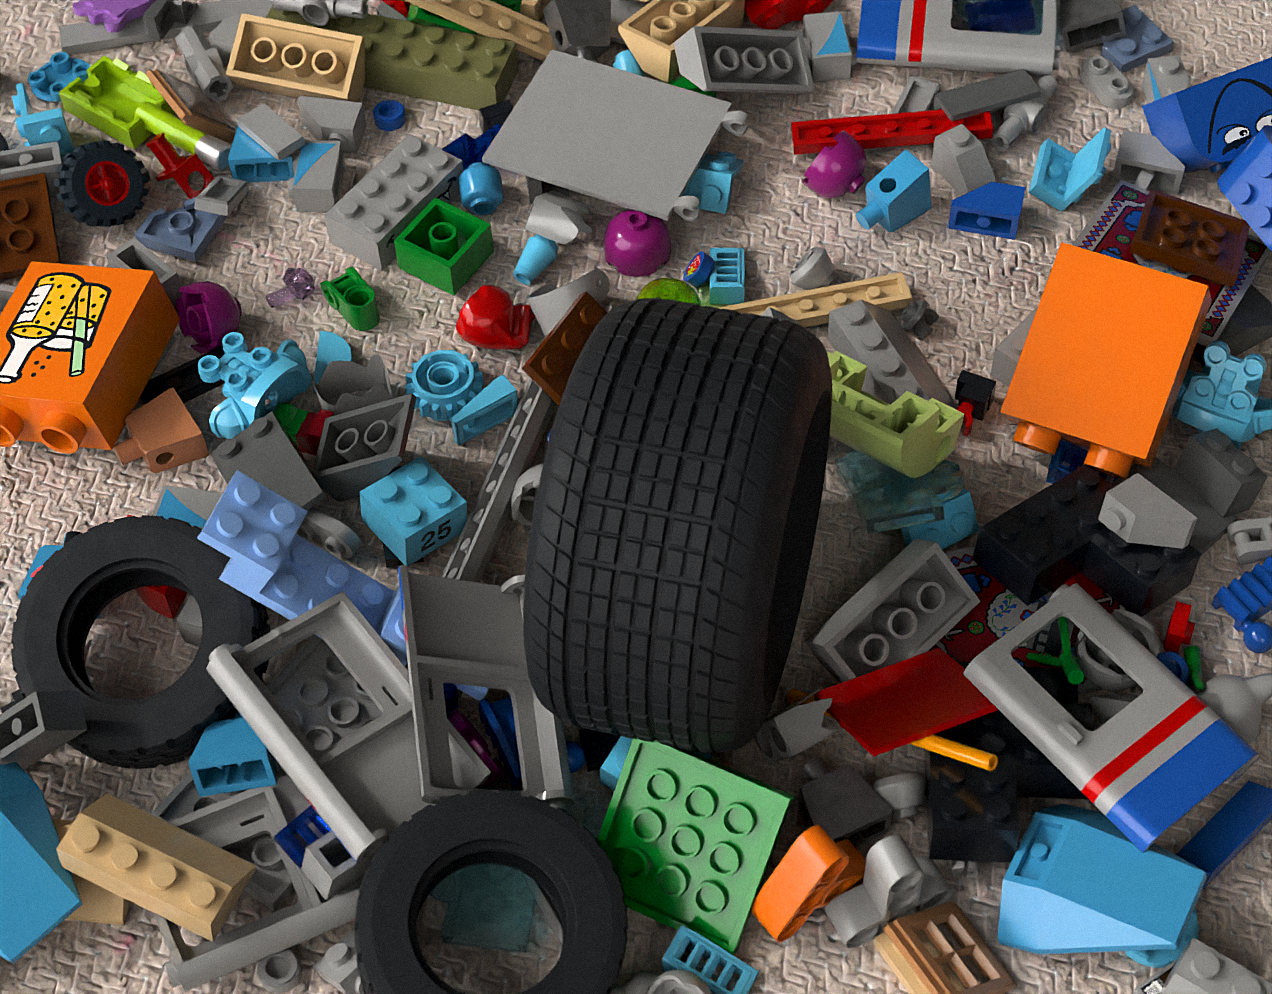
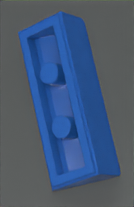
[1176,781,1272,889]

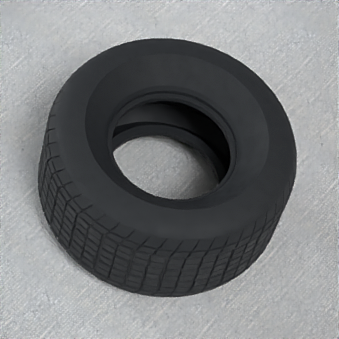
[523,298,832,753]

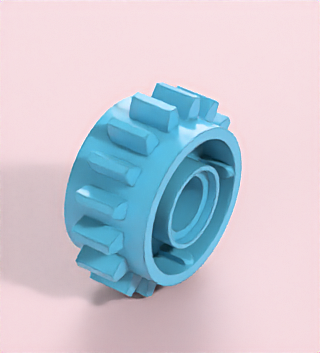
[405,350,484,421]

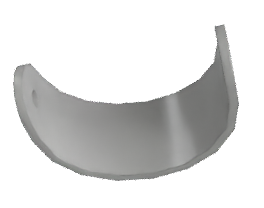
[526,269,610,337]

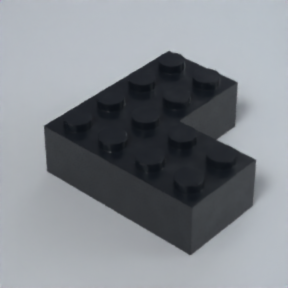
[972,464,1201,617]
[924,703,1094,863]

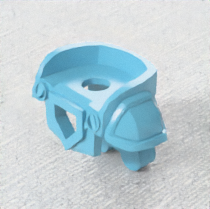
[198,332,312,439]
[1172,340,1272,442]

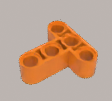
[751,825,866,943]

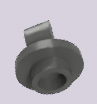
[900,299,939,338]

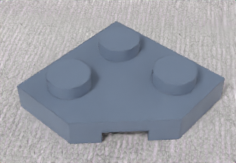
[1101,5,1174,73]
[134,198,227,262]

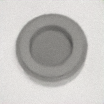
[257,948,302,993]

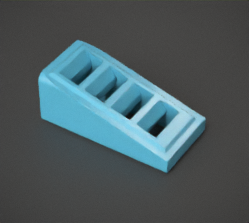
[710,248,745,304]
[451,374,518,446]
[662,925,759,994]

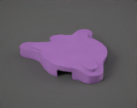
[72,0,156,33]

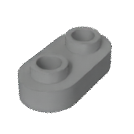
[1080,57,1134,109]
[296,507,361,558]

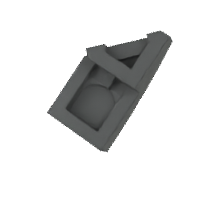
[143,0,198,42]

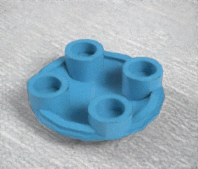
[28,52,90,102]

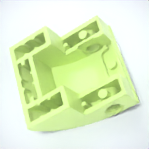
[826,351,965,478]

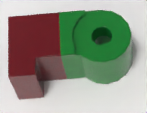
[272,403,334,456]

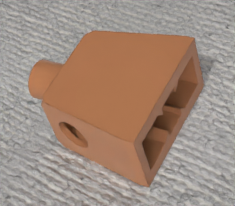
[113,387,209,473]

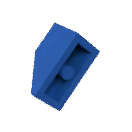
[948,182,1026,240]

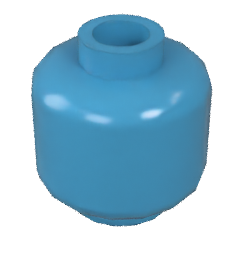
[458,162,504,215]

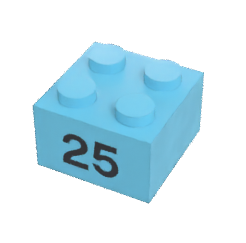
[360,456,467,567]

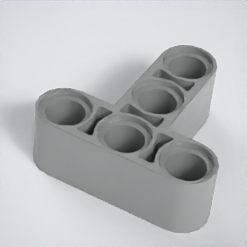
[825,834,953,949]

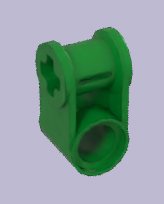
[320,266,380,331]

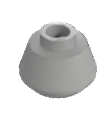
[790,247,835,290]
[872,772,927,820]

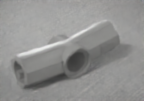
[175,25,233,102]

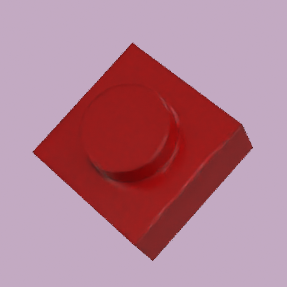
[1163,601,1195,654]

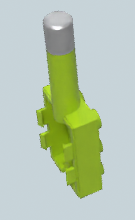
[59,56,231,170]

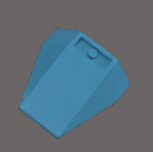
[0,762,83,964]
[997,804,1207,954]

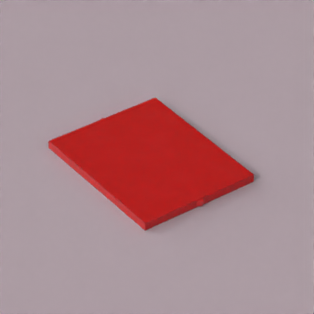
[814,648,999,757]

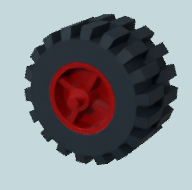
[55,140,149,227]

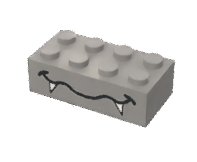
[324,134,464,271]

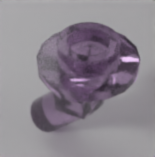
[266,268,315,308]

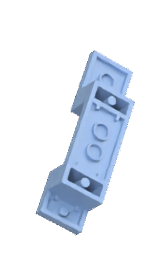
[197,470,489,701]

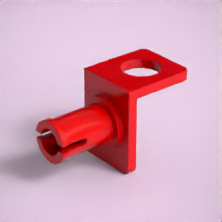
[146,132,214,199]

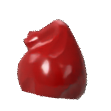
[455,285,535,350]

